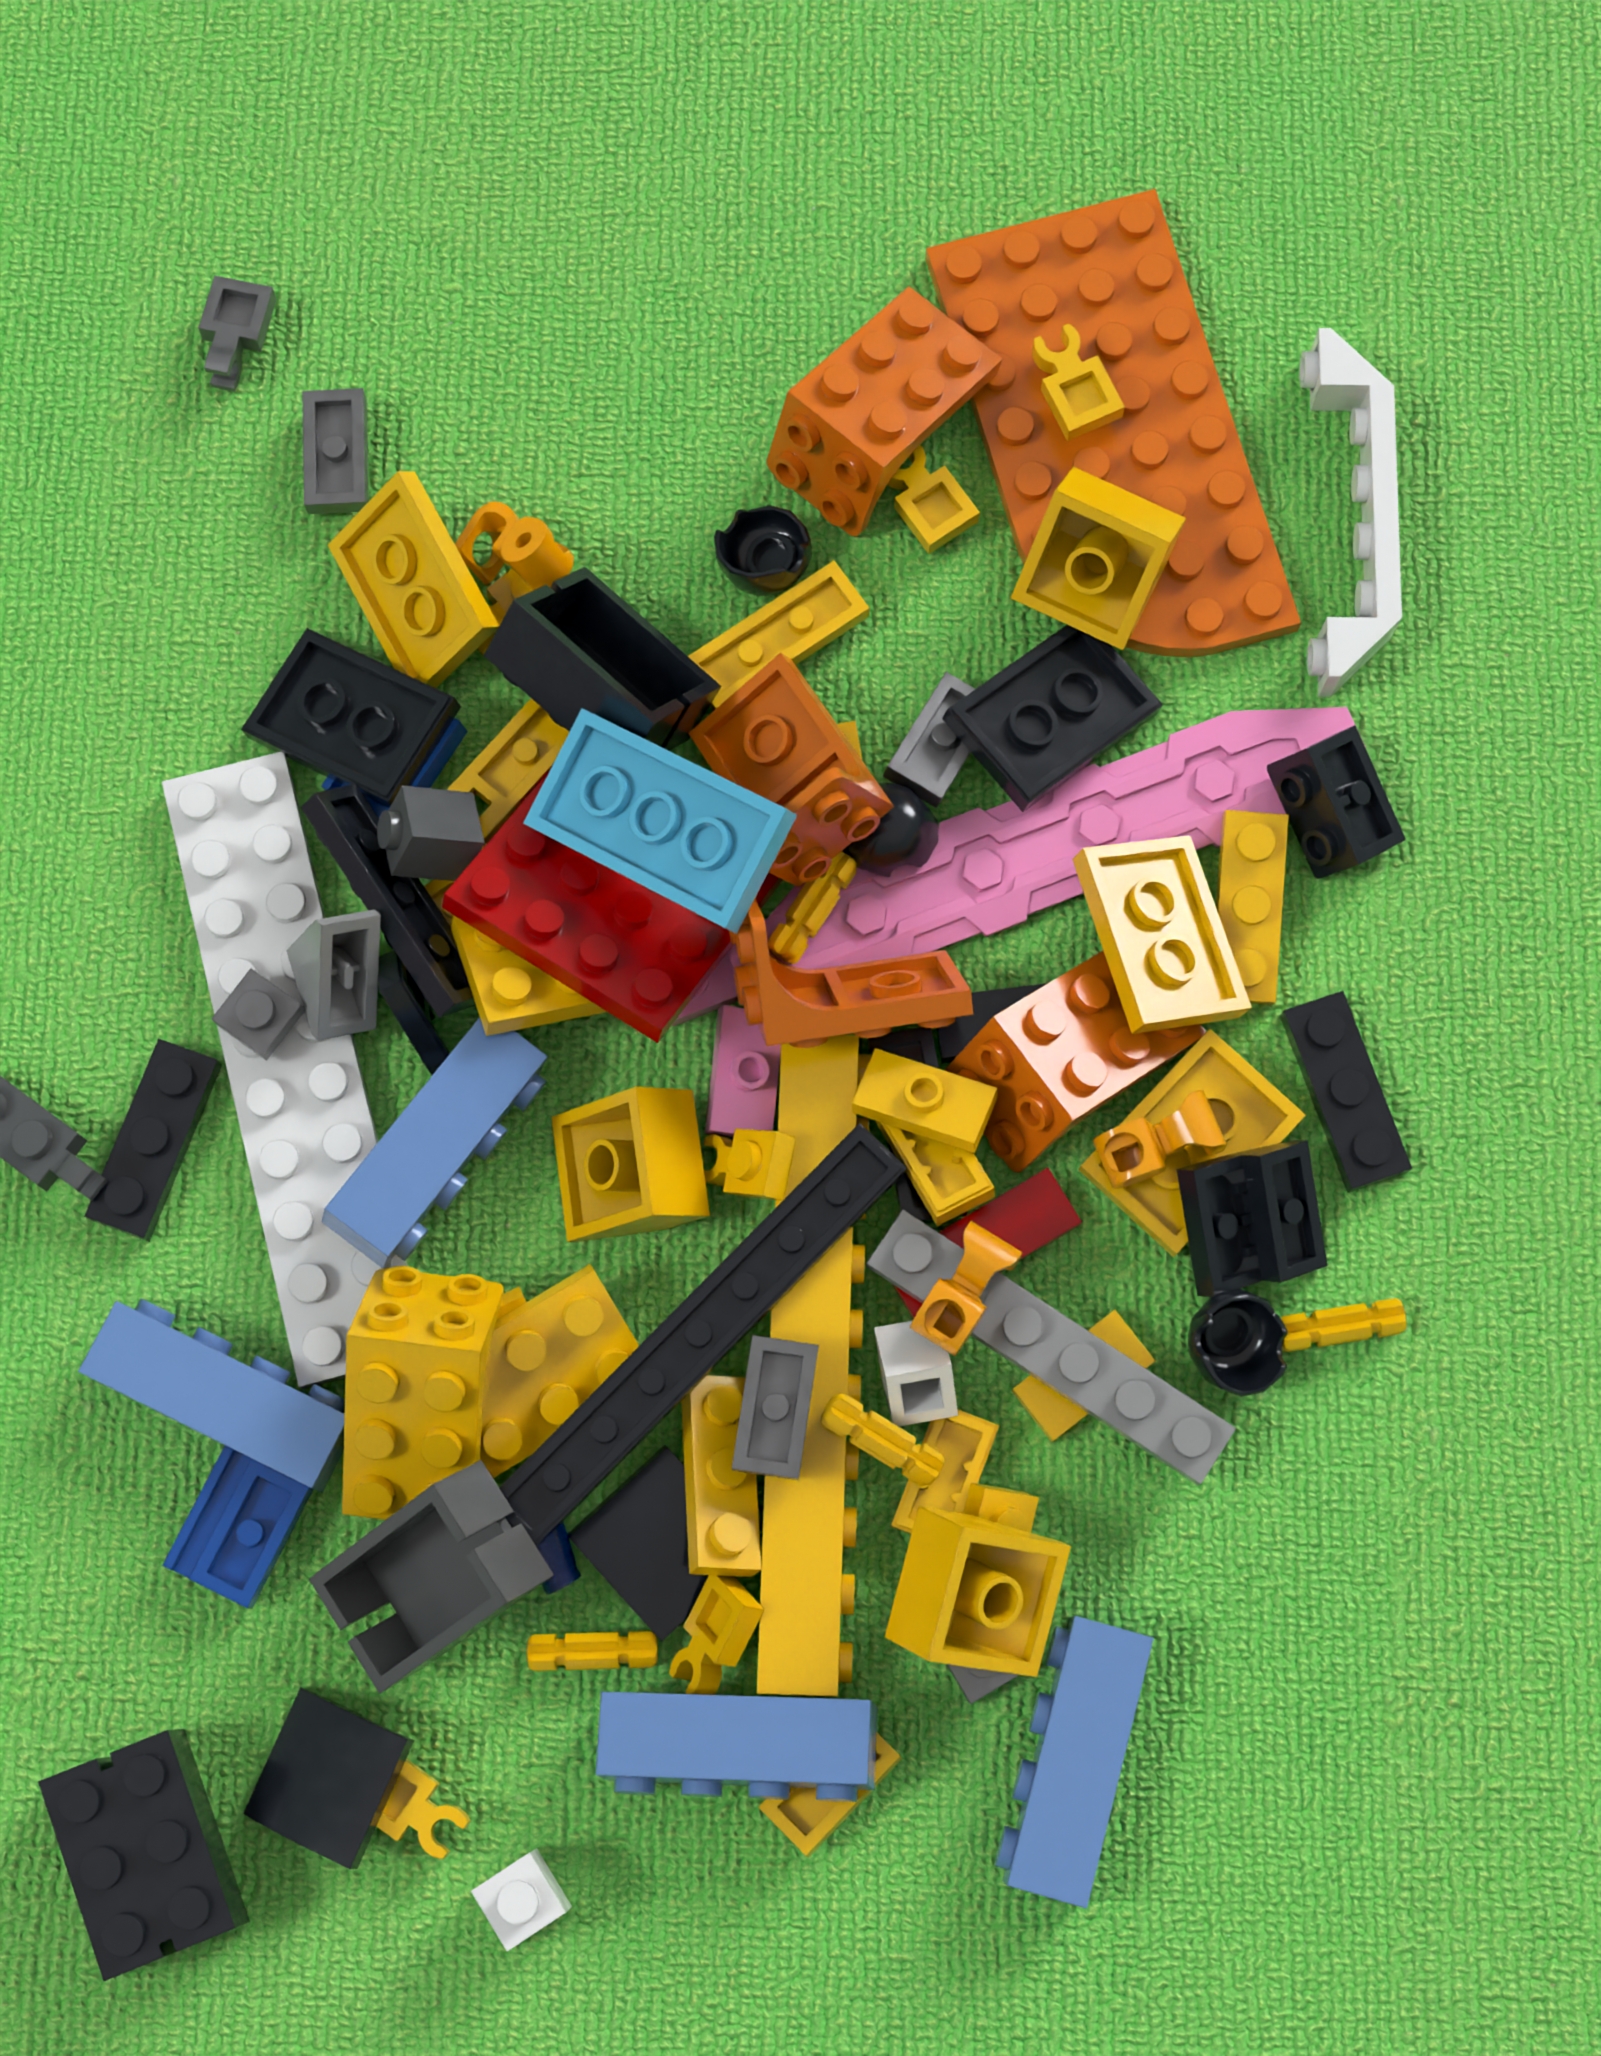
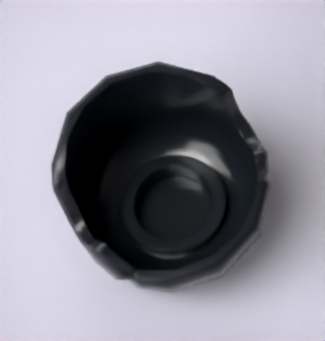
[714,505,812,597]
[842,782,939,877]
[1188,1289,1288,1397]

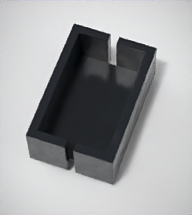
[484,567,722,751]
[38,1729,250,1981]

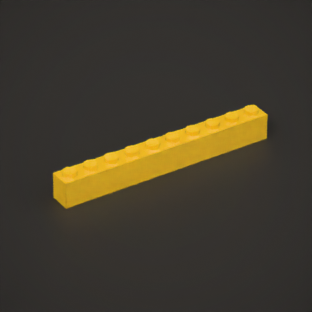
[757,1034,871,1697]

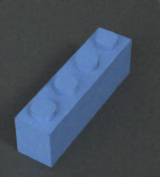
[322,1017,548,1268]
[78,1299,345,1493]
[995,1616,1154,1909]
[596,1691,878,1802]

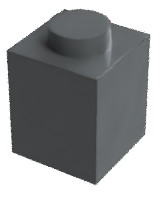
[377,786,485,881]

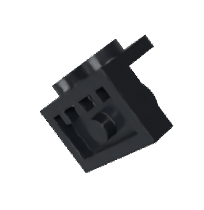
[1267,725,1406,879]

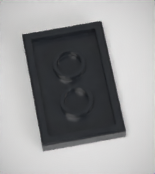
[942,625,1163,812]
[241,628,461,808]

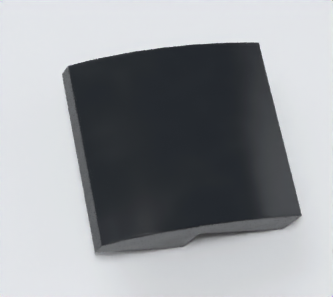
[1176,1140,1328,1297]
[567,1445,709,1641]
[243,1687,414,1869]

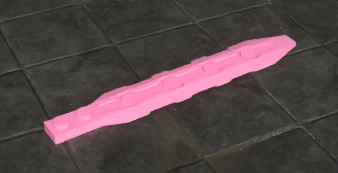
[672,707,1366,1026]

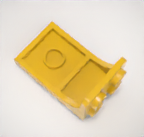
[342,1266,504,1520]

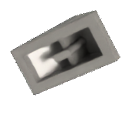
[286,909,381,1041]

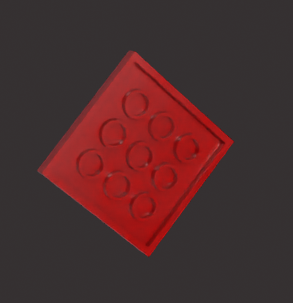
[442,770,783,1043]

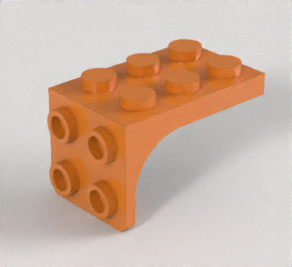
[766,286,1003,536]
[688,652,894,887]
[729,899,973,1048]
[944,951,1206,1172]

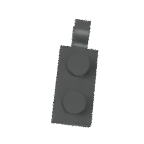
[0,1076,108,1201]

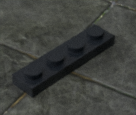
[300,783,476,1018]

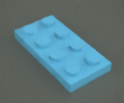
[523,708,797,934]

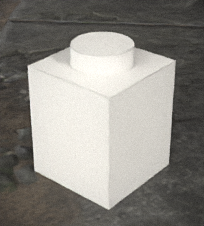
[874,1321,958,1427]
[471,1848,572,1951]

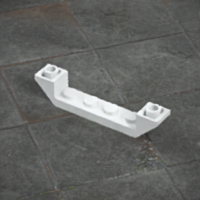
[1299,328,1402,697]

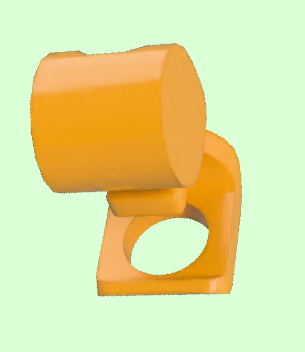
[455,501,574,590]
[1093,1090,1227,1189]
[909,1221,1023,1356]

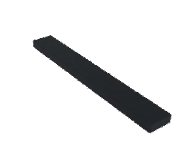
[499,1123,907,1548]

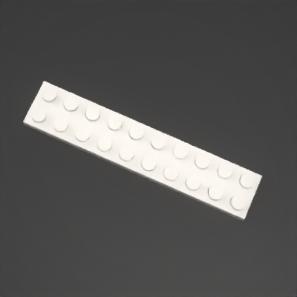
[162,752,408,1389]

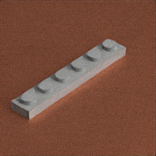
[866,1210,1236,1486]

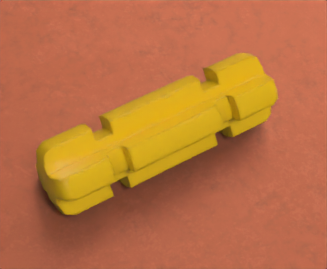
[768,851,857,964]
[1281,1298,1407,1352]
[821,1393,945,1486]
[527,1631,658,1671]

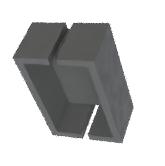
[309,1460,554,1694]

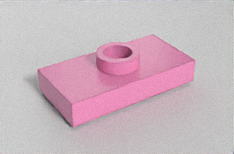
[705,1005,781,1138]

